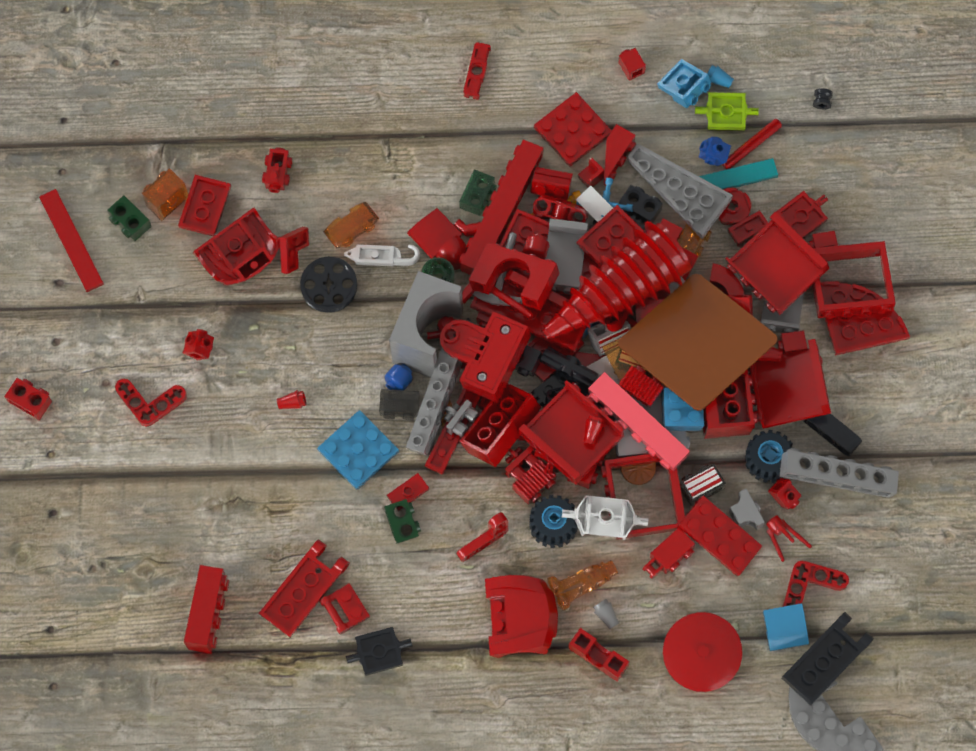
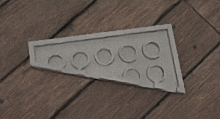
[627,143,733,239]

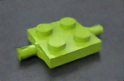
[695,92,759,130]

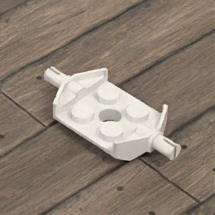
[562,495,648,540]

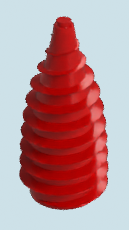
[541,221,691,340]

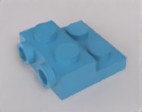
[657,59,711,108]

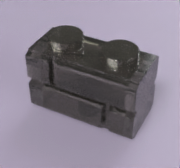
[379,389,420,420]

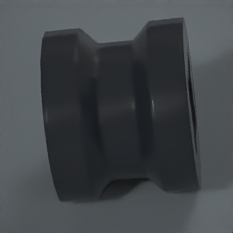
[813,88,833,110]

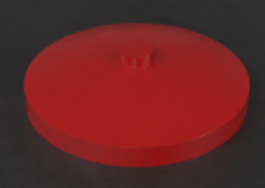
[663,612,742,692]

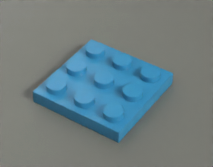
[317,410,399,490]

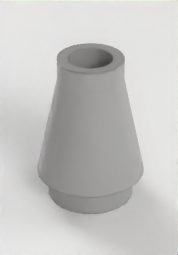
[593,599,619,629]

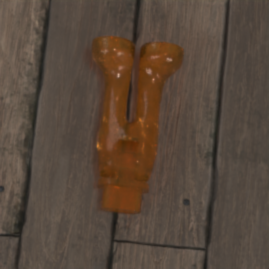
[547,560,618,611]

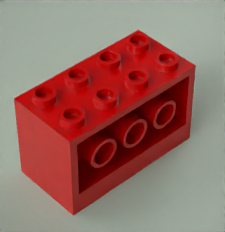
[703,369,757,439]

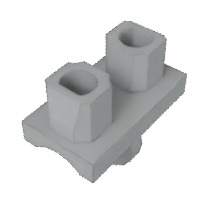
[444,400,478,437]

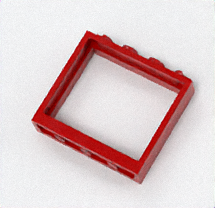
[812,241,896,319]
[601,454,685,540]

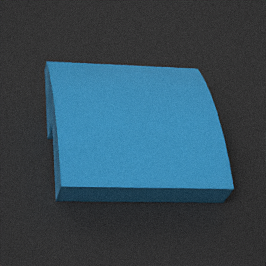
[763,603,809,651]

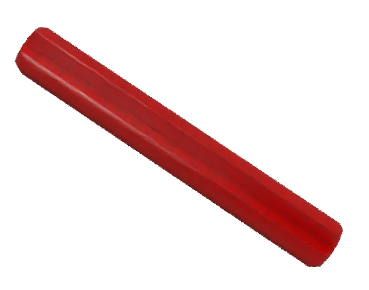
[722,119,782,170]

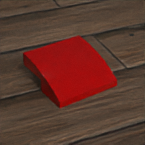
[407,208,462,259]

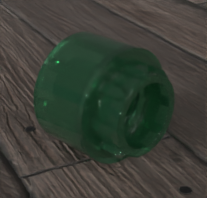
[422,258,455,284]

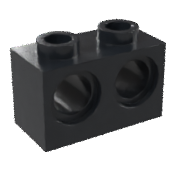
[619,185,663,225]

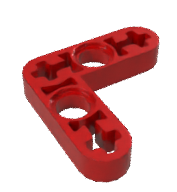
[115,379,187,427]
[456,512,508,562]
[783,561,849,607]

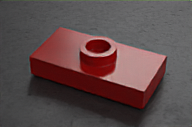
[387,473,429,512]

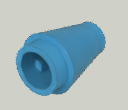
[707,65,734,89]

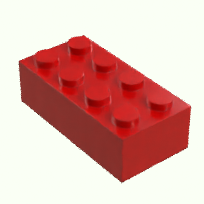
[459,383,541,467]
[184,565,229,654]

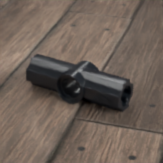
[540,346,598,388]

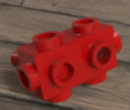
[262,147,292,193]

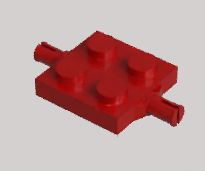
[776,191,828,239]

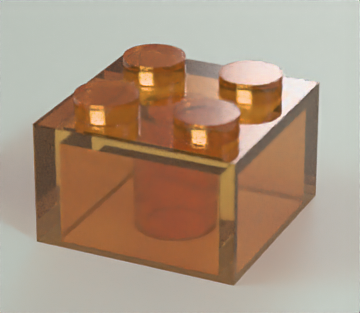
[142,168,188,222]

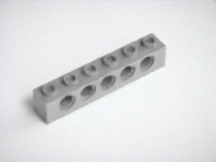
[406,348,463,457]
[780,448,899,498]

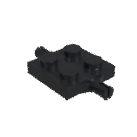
[346,627,413,676]

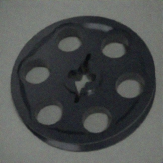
[300,256,357,313]

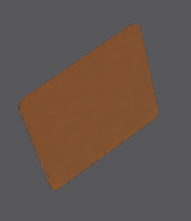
[618,274,777,410]

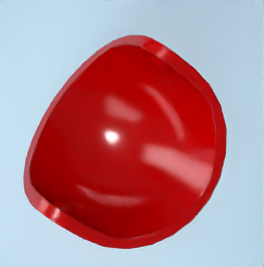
[435,235,468,270]

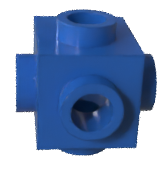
[699,137,731,166]

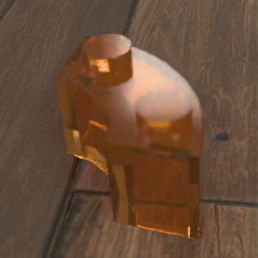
[323,202,379,249]

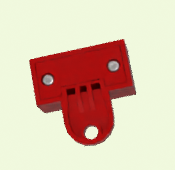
[440,312,531,403]

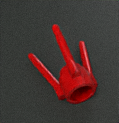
[766,515,812,562]

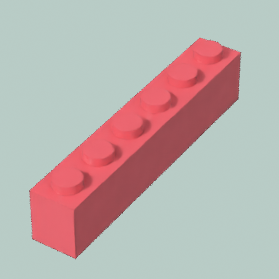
[588,372,690,471]

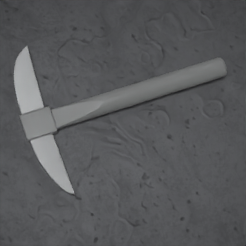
[473,232,523,306]

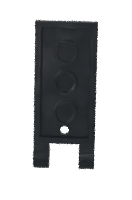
[781,612,874,705]

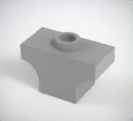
[729,489,765,530]

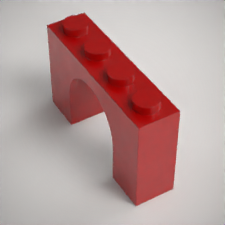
[468,243,560,311]

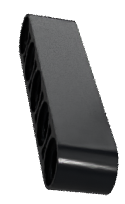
[802,414,862,456]

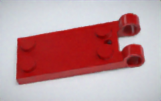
[259,539,350,638]

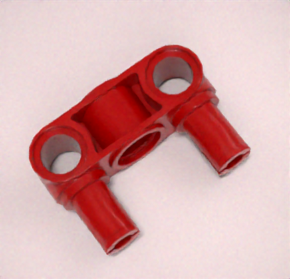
[533,194,589,223]

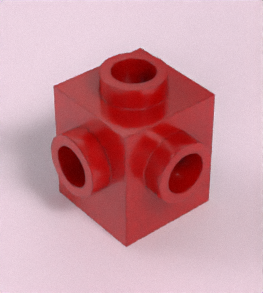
[183,329,214,360]

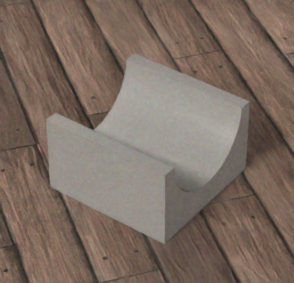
[389,271,463,378]

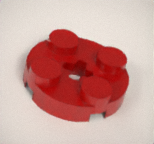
[718,188,751,225]

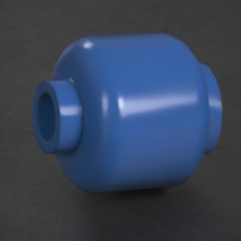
[384,364,413,392]

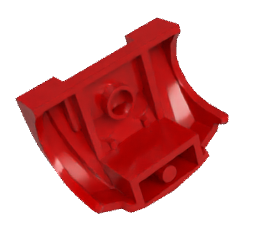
[192,207,280,286]
[485,575,558,658]

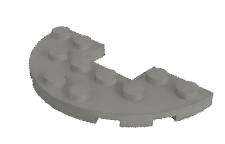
[788,681,884,751]

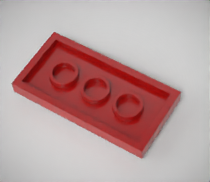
[678,496,762,576]

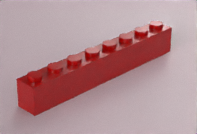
[459,139,544,275]

